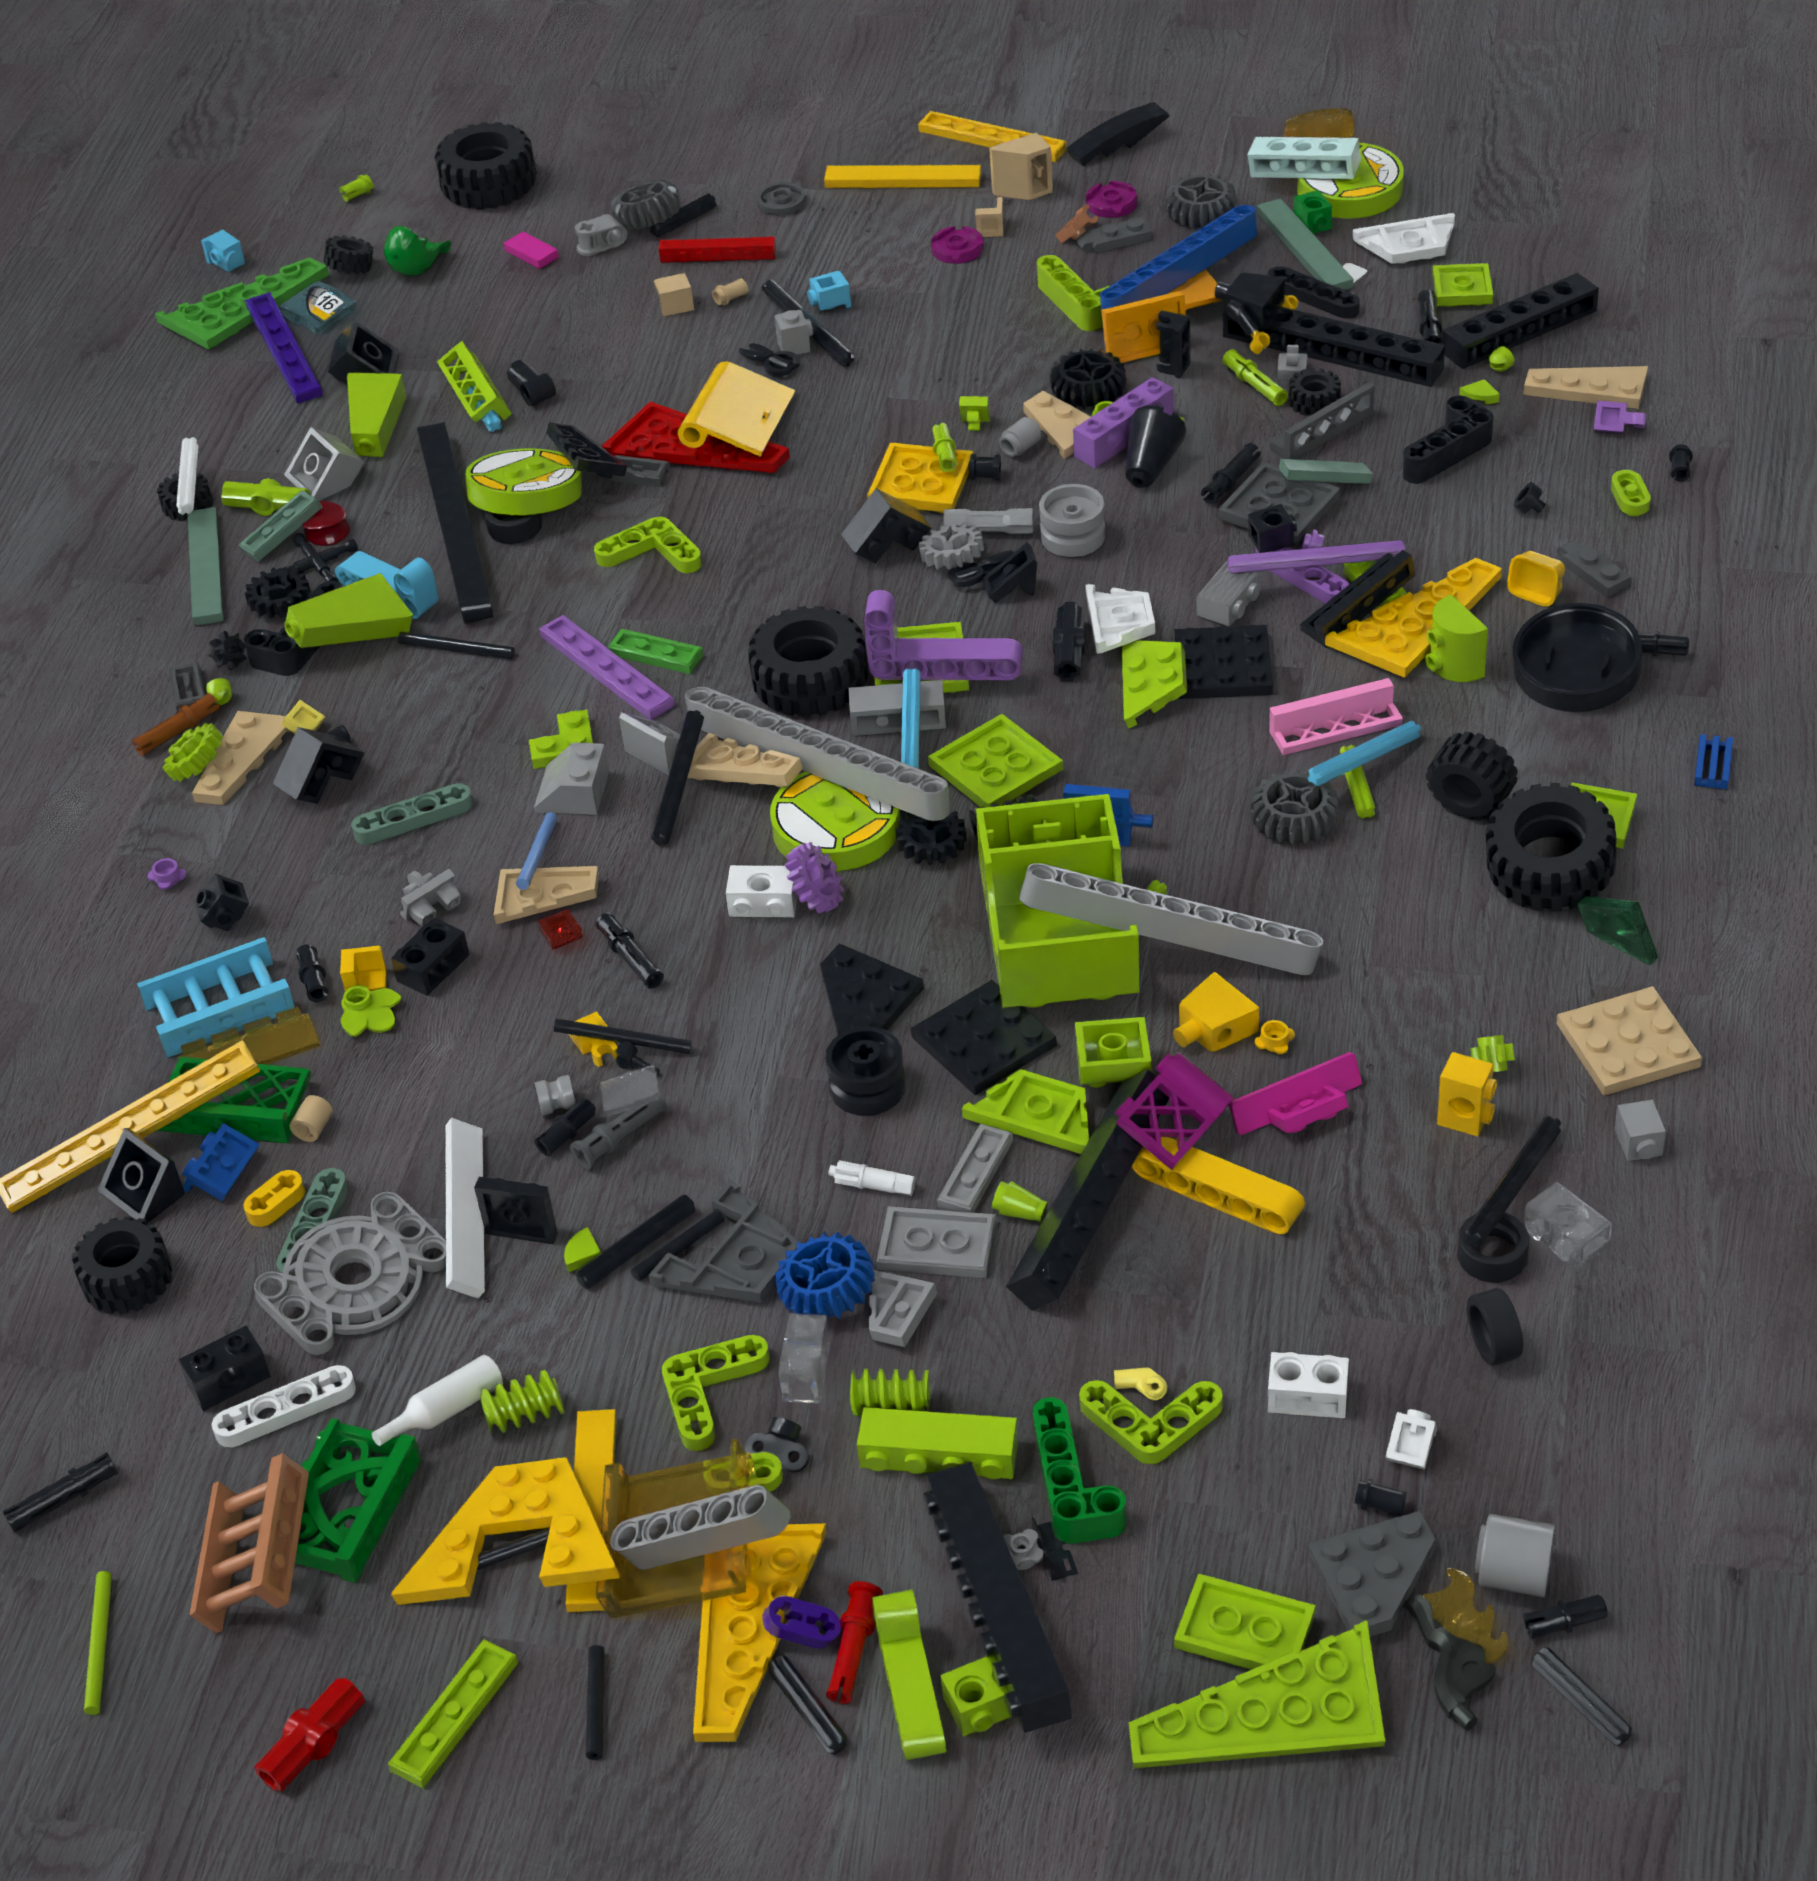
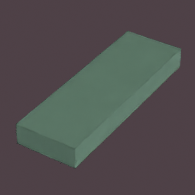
[1279,459,1373,484]
[238,490,322,562]

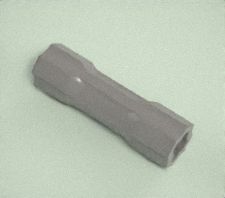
[944,508,1034,535]

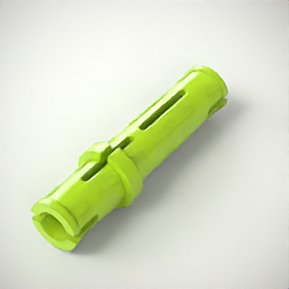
[1222,349,1289,406]

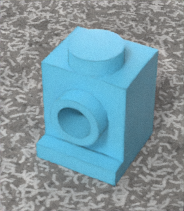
[201,230,245,272]
[807,270,851,311]

